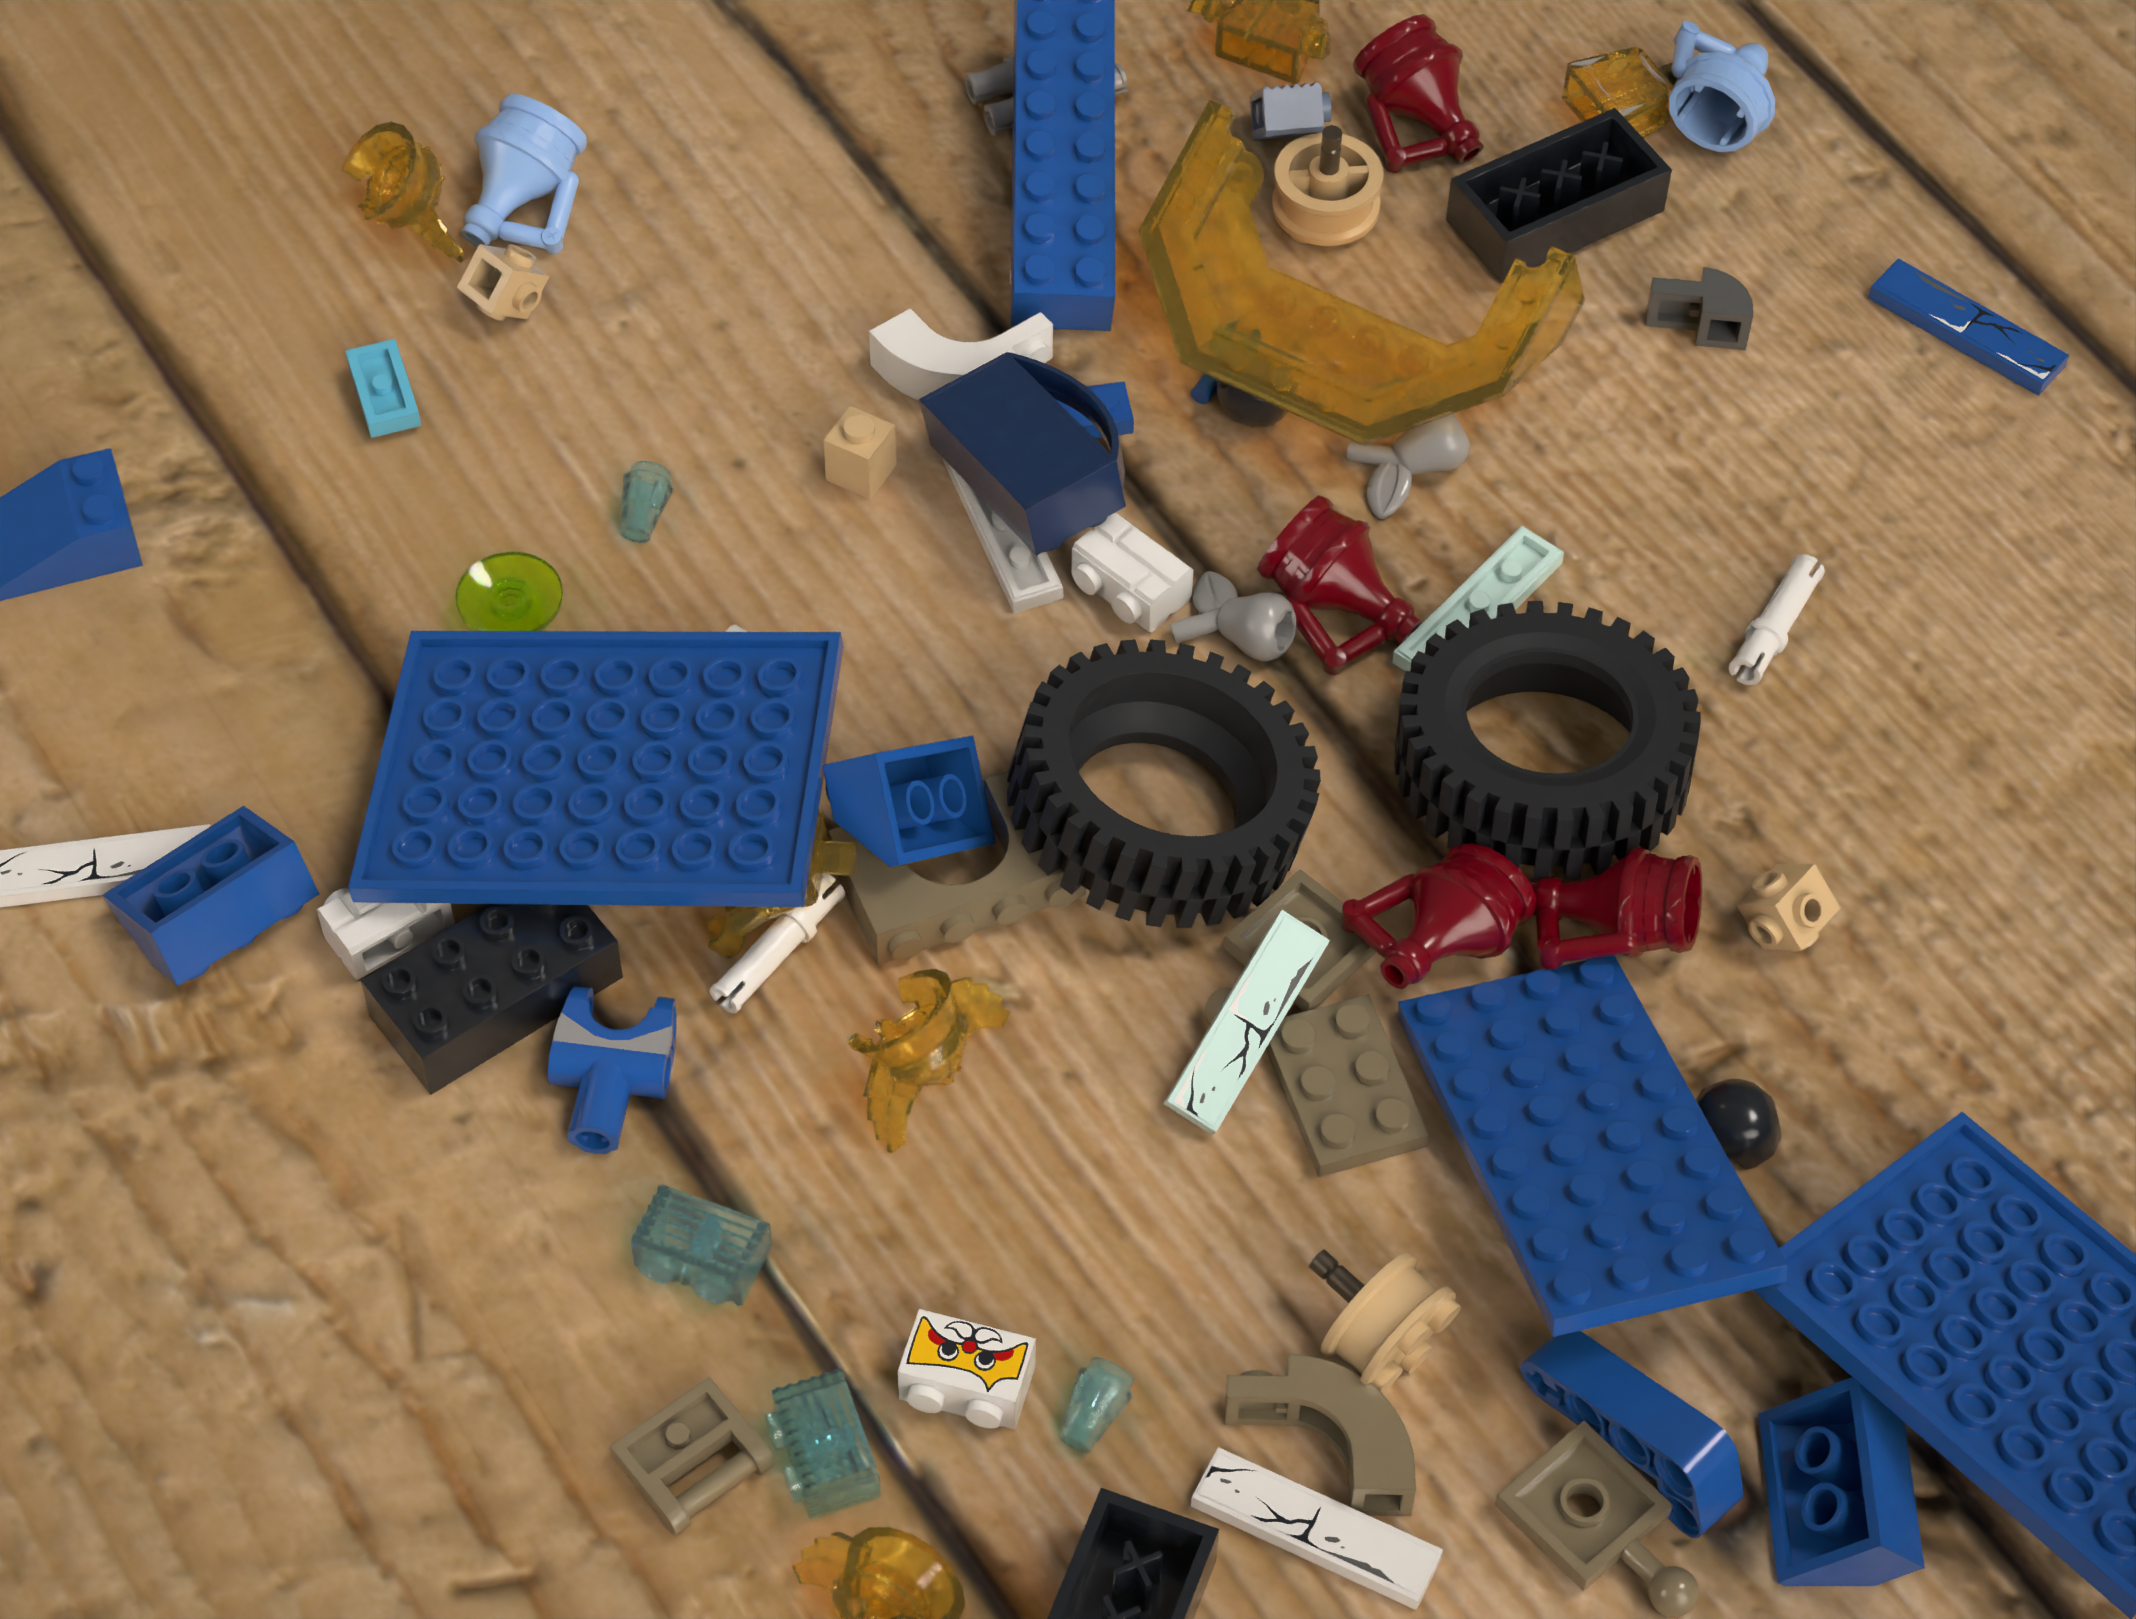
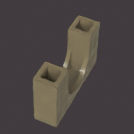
[828,771,1086,965]

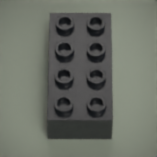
[1446,108,1672,284]
[360,904,623,1095]
[1047,1488,1219,1619]

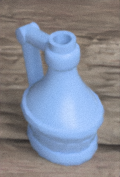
[1669,21,1775,152]
[461,94,587,254]

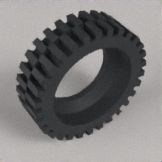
[1394,601,1701,879]
[1006,639,1321,928]

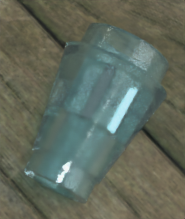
[619,461,674,543]
[1058,1357,1134,1453]

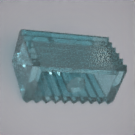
[631,1184,772,1306]
[765,1369,881,1519]

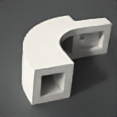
[869,308,1053,400]

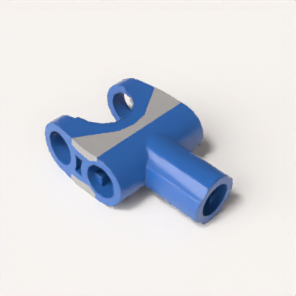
[548,986,677,1154]

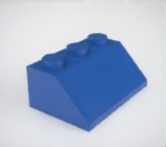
[822,735,996,867]
[102,805,319,986]
[1758,1377,1925,1586]

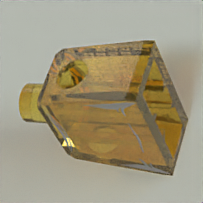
[1562,47,1677,138]

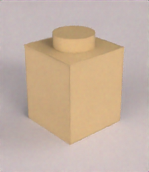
[823,406,897,500]

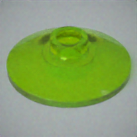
[455,552,563,631]

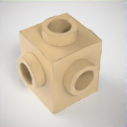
[457,244,550,321]
[1736,864,1841,952]

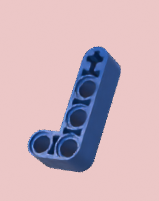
[1520,1331,1743,1538]

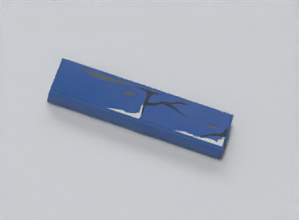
[1868,258,2069,396]

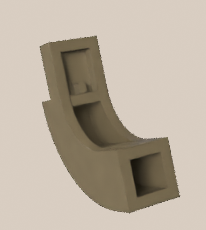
[1225,1354,1416,1516]

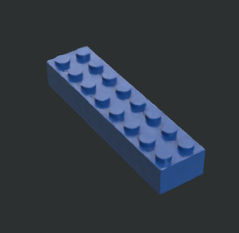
[1010,0,1115,331]

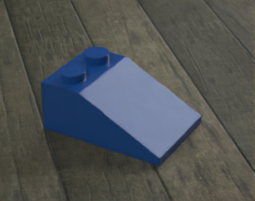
[0,448,143,601]

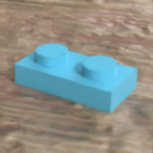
[345,339,421,438]

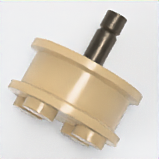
[1272,125,1383,246]
[1309,1249,1461,1394]

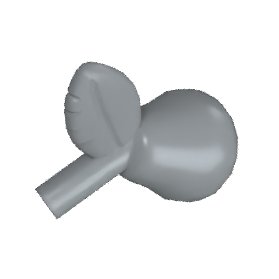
[1347,405,1470,520]
[1170,571,1296,662]

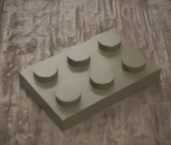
[1266,994,1430,1177]

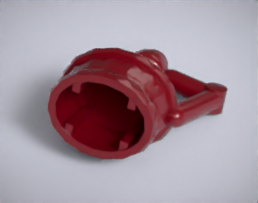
[1353,14,1484,173]
[1257,495,1422,675]
[1341,843,1537,989]
[1530,847,1703,969]

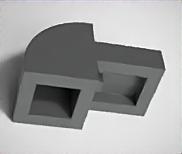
[1646,267,1753,350]

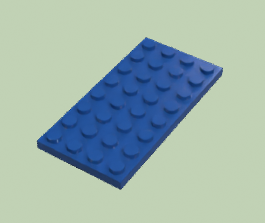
[1398,955,1788,1337]

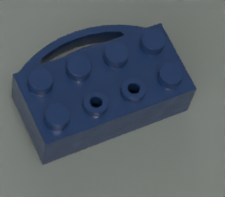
[919,352,1126,556]

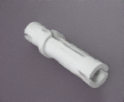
[1729,554,1825,686]
[709,871,846,1014]

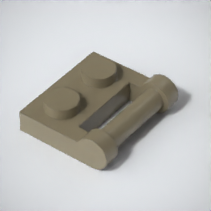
[610,1377,776,1536]

